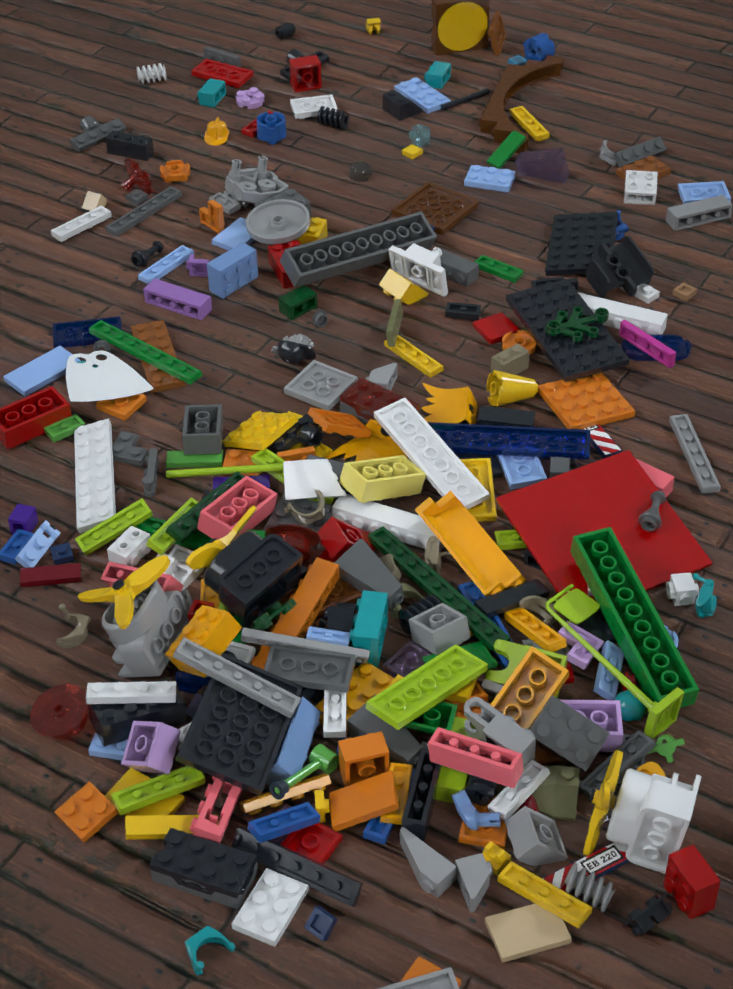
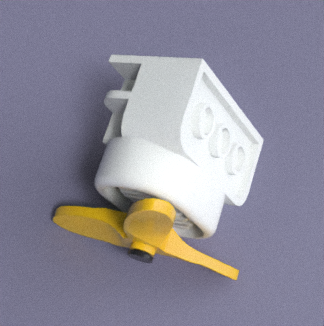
[583,750,701,874]

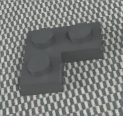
[112,431,149,467]

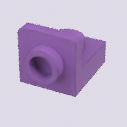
[186,254,209,277]

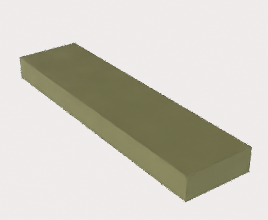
[386,299,403,347]

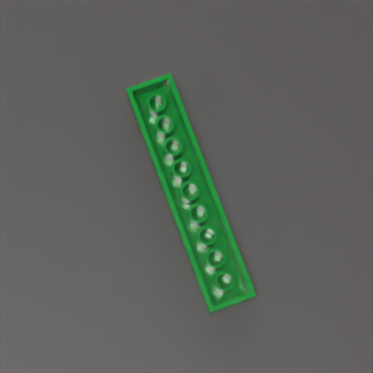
[570,527,699,708]

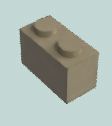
[491,344,530,375]

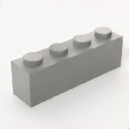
[666,195,733,231]

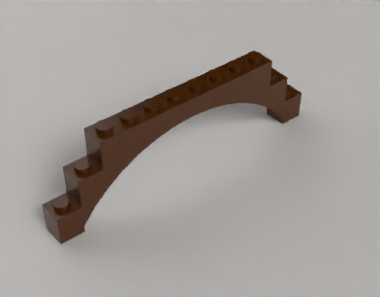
[478,55,564,155]

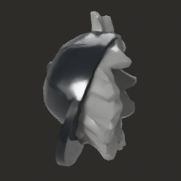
[271,333,316,365]

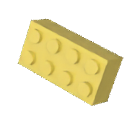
[339,455,426,503]

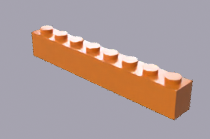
[251,557,340,670]

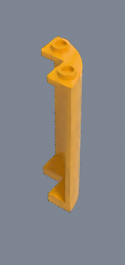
[415,490,526,597]

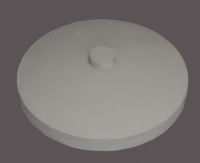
[246,199,310,244]

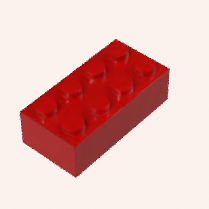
[0,386,72,449]

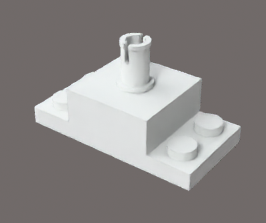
[388,243,448,297]

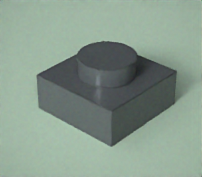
[126,189,148,205]

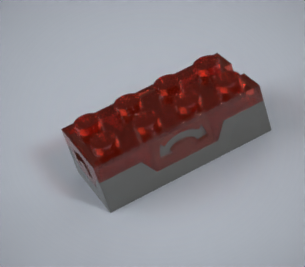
[340,377,420,436]

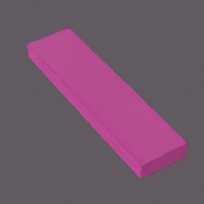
[619,320,676,368]

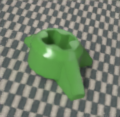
[648,734,685,763]

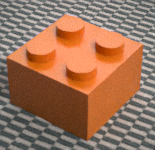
[338,731,389,787]

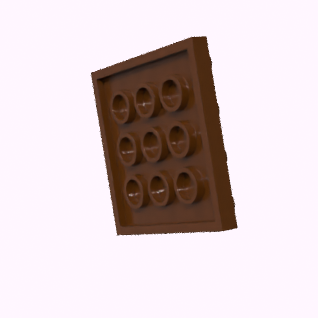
[392,182,479,235]

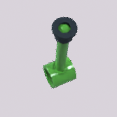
[270,744,339,800]

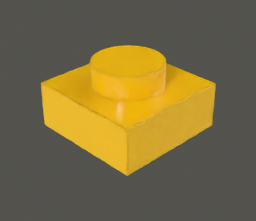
[314,790,330,823]

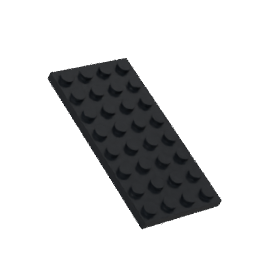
[506,279,630,382]

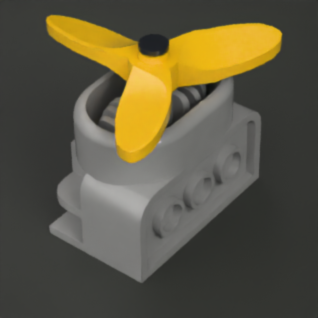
[77,555,190,678]

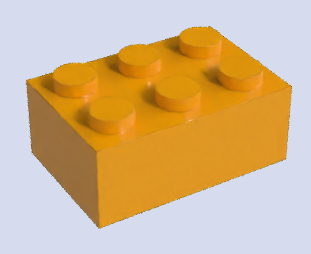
[165,605,242,678]

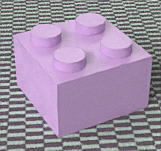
[121,721,181,774]

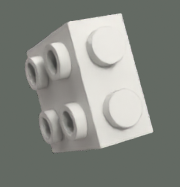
[624,170,658,205]

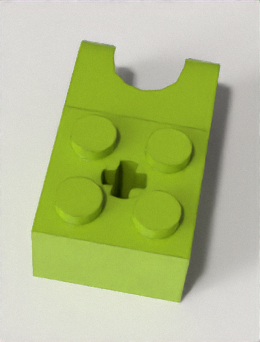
[484,639,567,698]

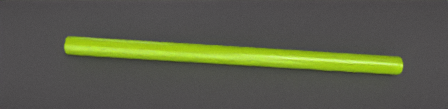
[166,463,284,478]

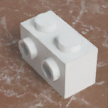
[107,526,151,567]

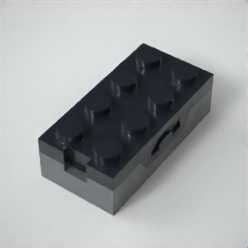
[149,828,258,910]

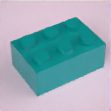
[349,590,388,667]

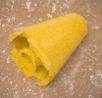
[486,370,538,406]

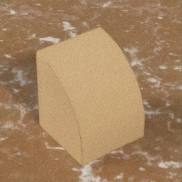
[82,191,108,211]

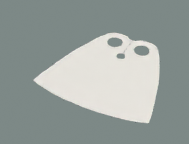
[66,351,154,402]

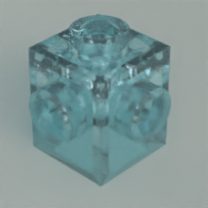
[409,124,431,147]

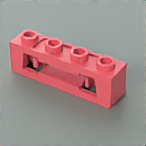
[189,776,243,843]

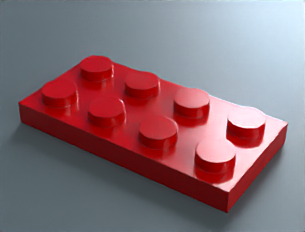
[191,59,254,88]

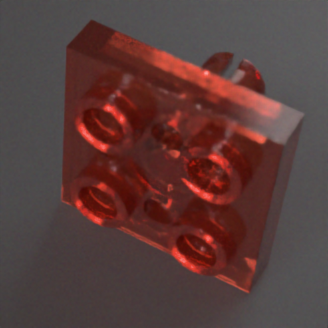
[121,157,153,195]

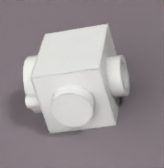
[666,572,699,606]

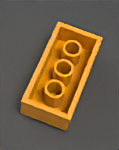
[490,646,569,730]

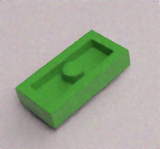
[44,414,85,443]

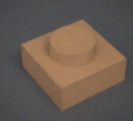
[673,282,697,301]

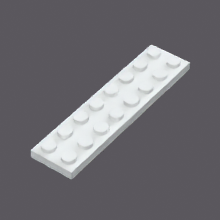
[374,398,490,509]
[74,419,116,534]

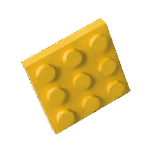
[222,411,298,451]

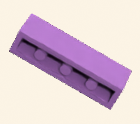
[144,279,212,320]

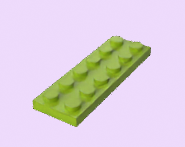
[366,644,488,730]

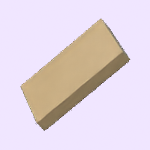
[485,904,572,963]

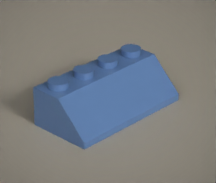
[265,697,321,785]

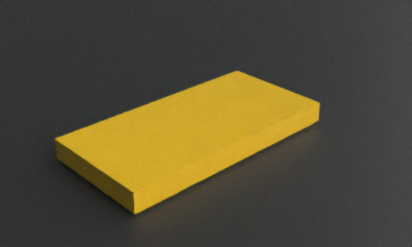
[460,458,497,521]

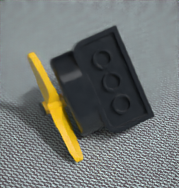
[185,505,303,630]

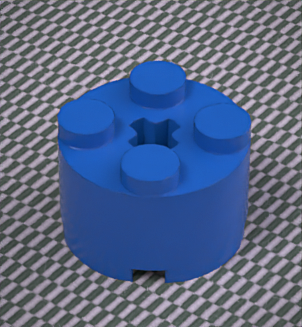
[523,33,555,61]
[256,112,287,145]

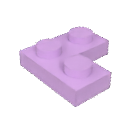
[558,621,604,670]

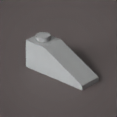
[400,827,457,898]

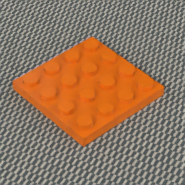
[538,372,636,432]

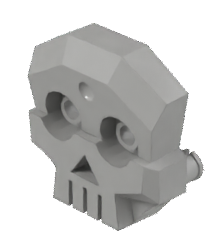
[225,156,289,204]

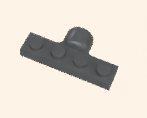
[70,116,127,152]

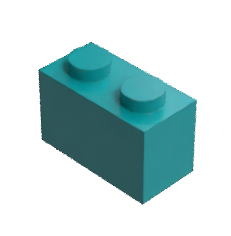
[424,61,451,89]
[197,79,226,107]

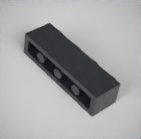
[402,748,442,842]

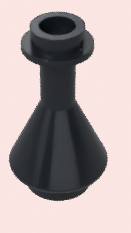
[131,241,164,267]

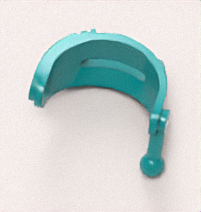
[692,573,717,618]
[185,926,236,976]

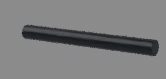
[441,88,490,110]

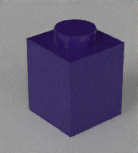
[8,504,38,534]

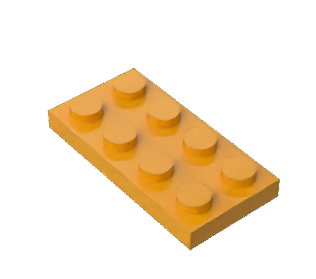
[315,662,394,735]

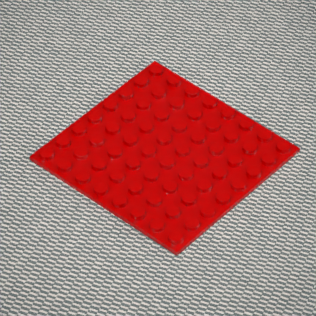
[496,450,713,601]

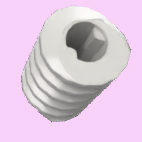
[136,63,167,84]

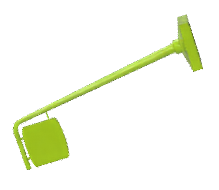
[545,584,684,740]

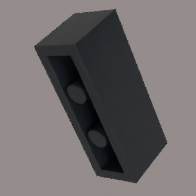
[105,131,154,161]
[477,405,535,439]

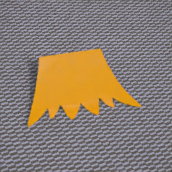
[421,383,477,435]
[326,419,407,461]

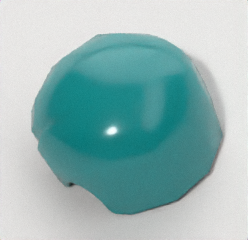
[614,690,647,722]

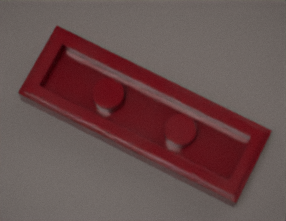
[20,563,82,587]

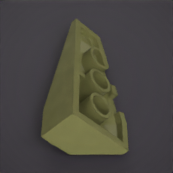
[494,765,579,821]

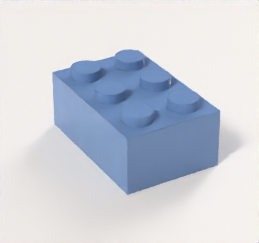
[207,242,258,298]

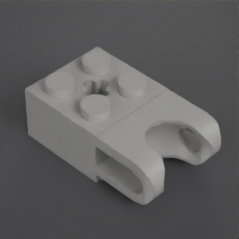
[464,697,536,768]

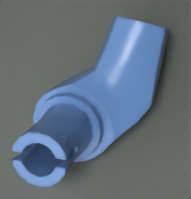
[451,789,501,831]

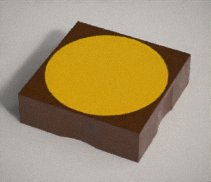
[431,0,490,55]

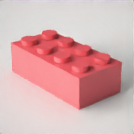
[197,475,278,540]

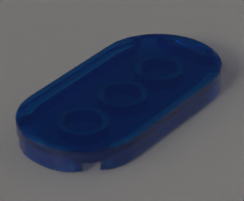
[621,334,691,361]

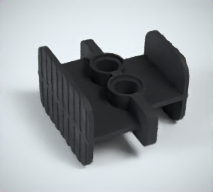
[586,236,654,298]

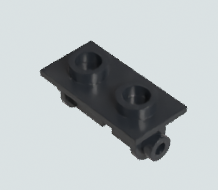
[623,893,673,936]

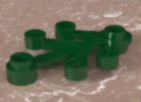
[545,306,609,342]
[249,598,297,631]

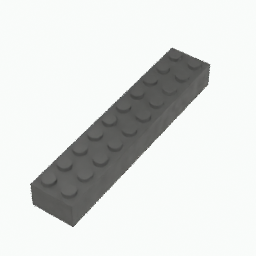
[280,211,437,288]

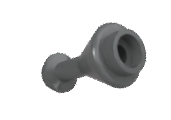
[638,491,666,531]

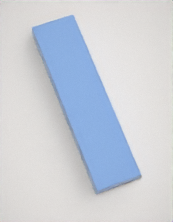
[138,245,194,284]

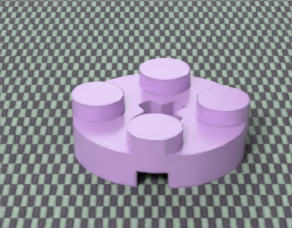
[236,87,265,109]

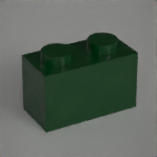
[278,285,318,320]

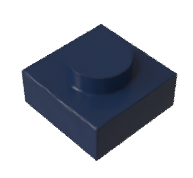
[50,543,74,565]
[304,906,338,941]

